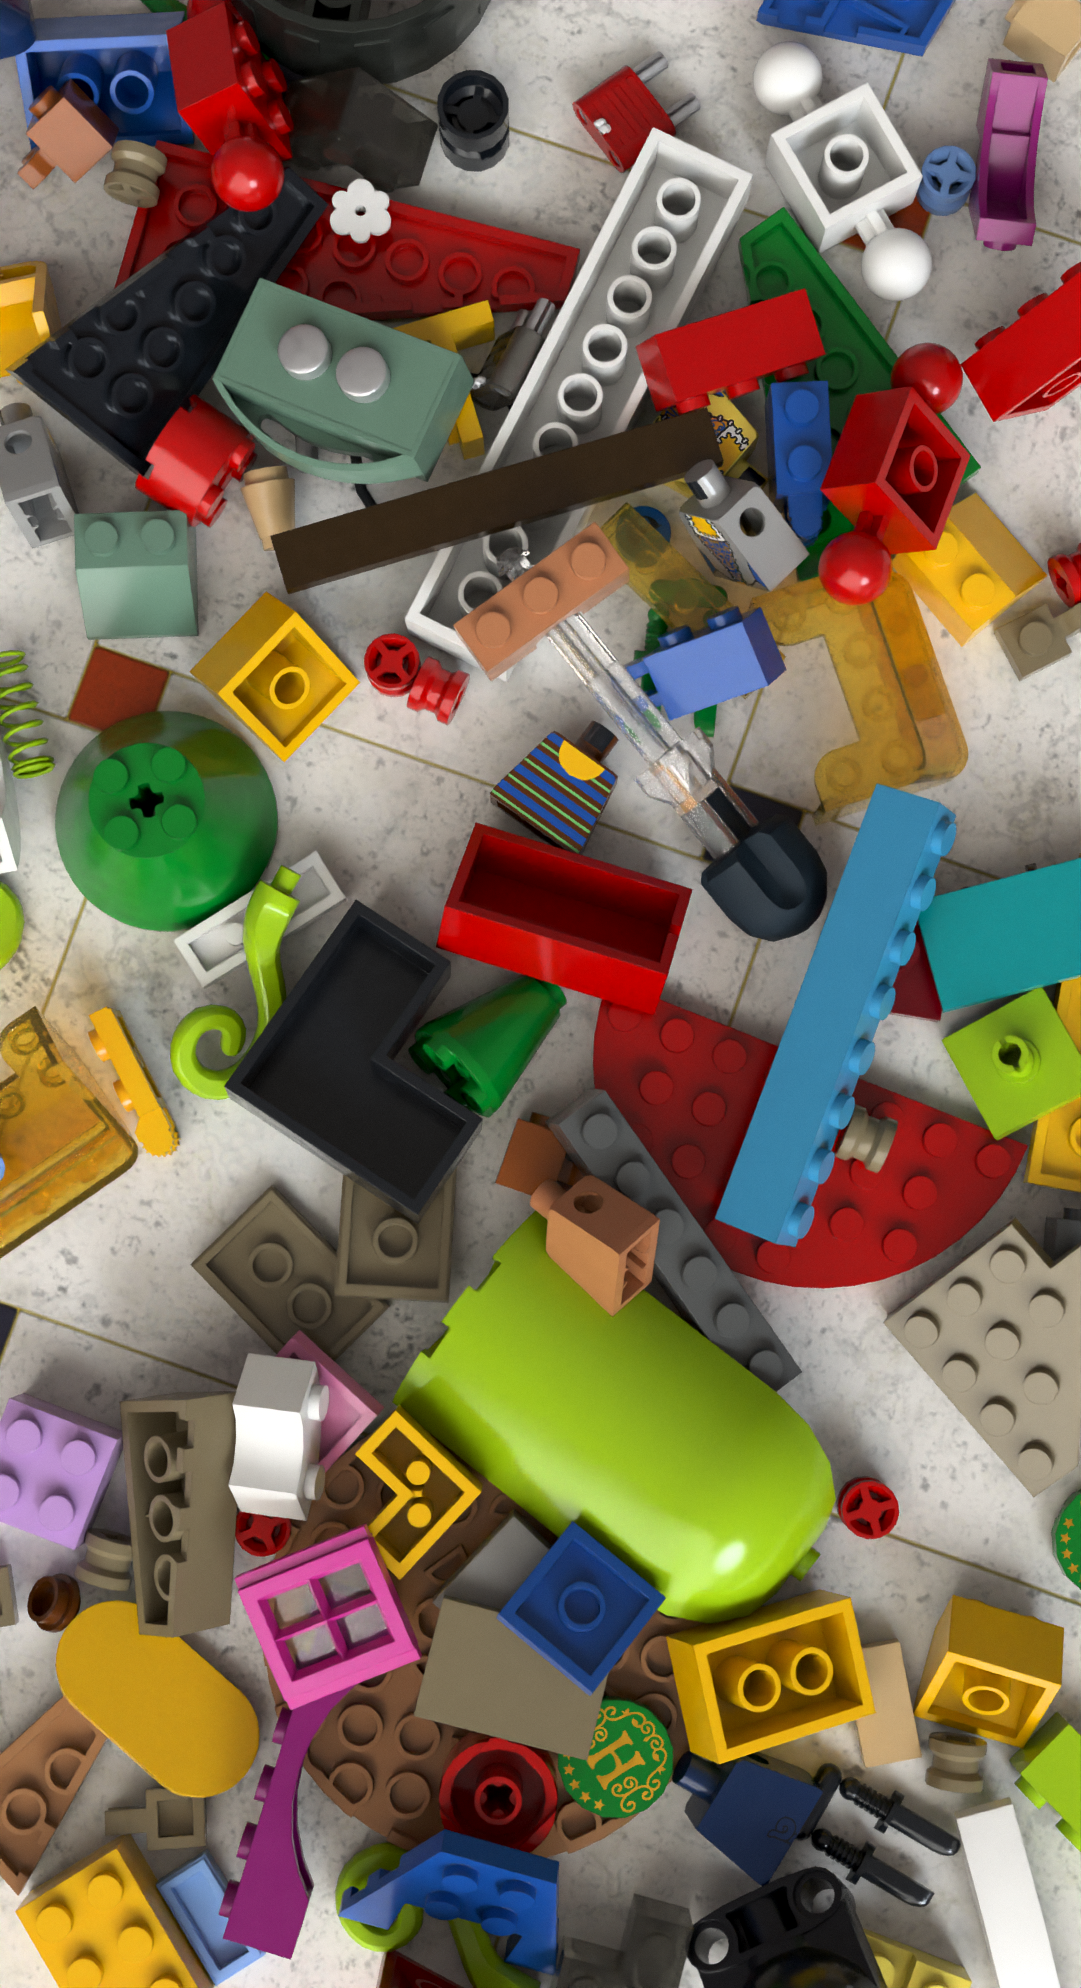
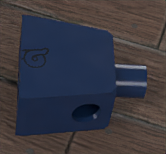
[672,1751,824,1886]

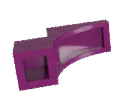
[968,58,1048,251]

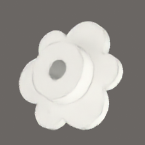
[330,179,391,244]

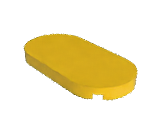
[55,1600,259,1798]

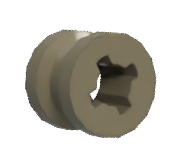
[103,140,168,208]
[834,1104,898,1173]
[74,1528,133,1591]
[925,1732,987,1793]

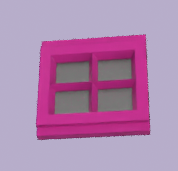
[234,1523,422,1710]

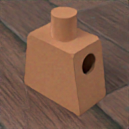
[530,1175,660,1317]

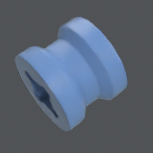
[916,146,976,216]

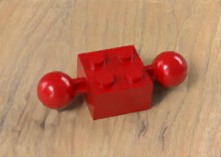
[166,0,294,212]
[818,343,971,606]

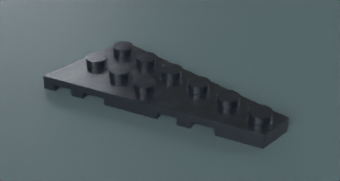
[5,167,329,476]

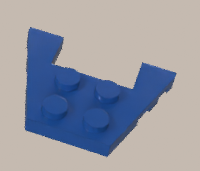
[756,0,956,57]
[338,1829,559,1976]

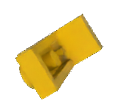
[393,300,495,460]

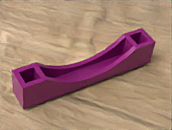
[218,1581,389,1960]

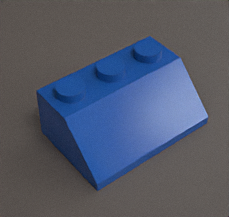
[15,11,195,150]

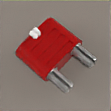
[572,51,701,173]

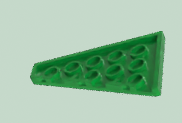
[738,207,981,597]

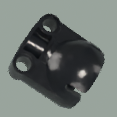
[685,1866,887,1988]

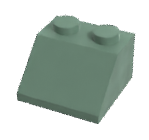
[74,510,199,640]

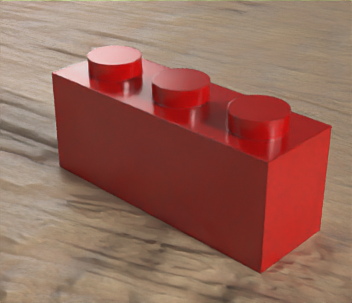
[635,288,825,416]

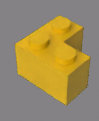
[355,1404,483,1580]

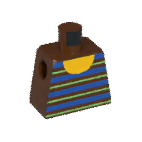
[490,721,619,855]

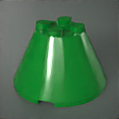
[55,711,278,932]

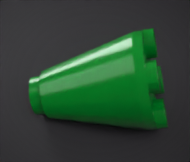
[408,975,567,1117]

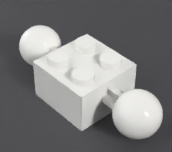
[753,41,932,301]

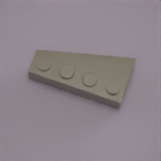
[119,1391,237,1638]

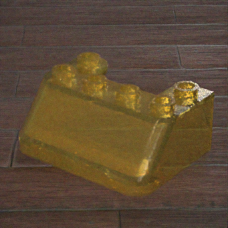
[747,571,968,826]
[0,1006,138,1259]

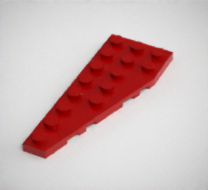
[114,140,580,320]

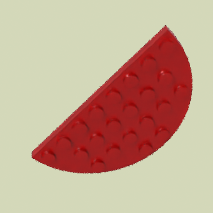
[593,999,1028,1289]

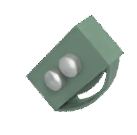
[212,278,475,484]

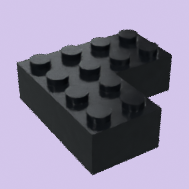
[224,900,483,1224]

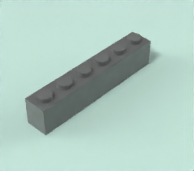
[545,1088,802,1392]

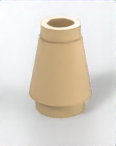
[240,466,295,551]

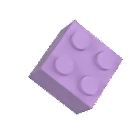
[0,1393,123,1550]

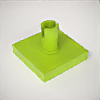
[942,987,1081,1141]

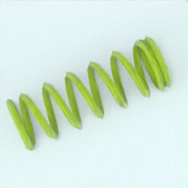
[0,650,56,779]

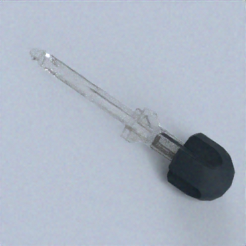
[496,546,827,942]

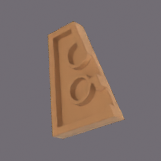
[0,1695,108,1896]

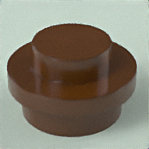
[27,1573,81,1633]

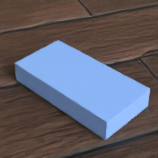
[156,1849,266,1986]

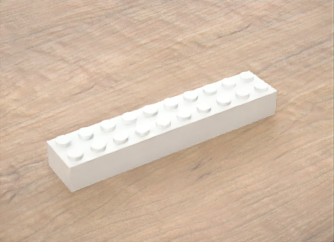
[405,127,753,682]

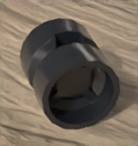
[437,70,510,172]

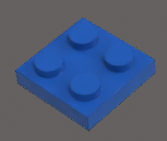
[496,1521,666,1696]

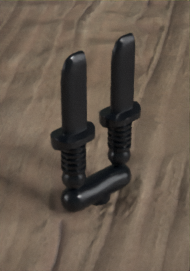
[795,1763,961,1907]

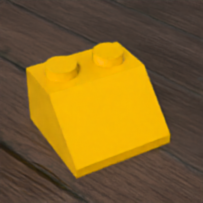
[892,493,1048,647]
[189,591,360,762]
[913,1595,1064,1749]

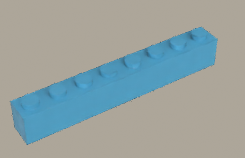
[715,783,957,1247]

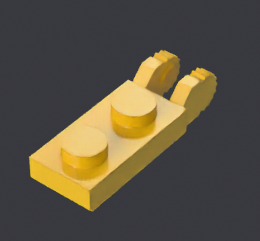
[88,1006,181,1157]

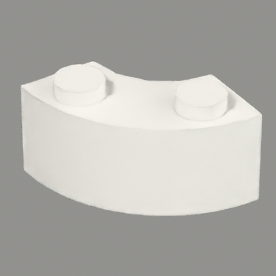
[228,1353,329,1521]

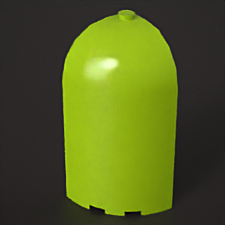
[392,1210,836,1624]

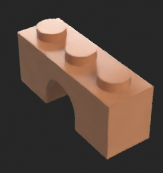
[453,522,629,681]

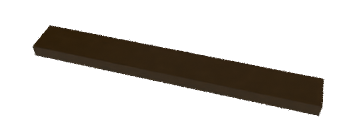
[270,407,724,594]

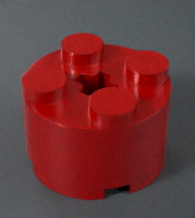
[135,394,258,528]
[439,1731,558,1853]

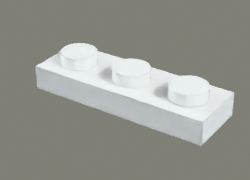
[173,851,347,989]

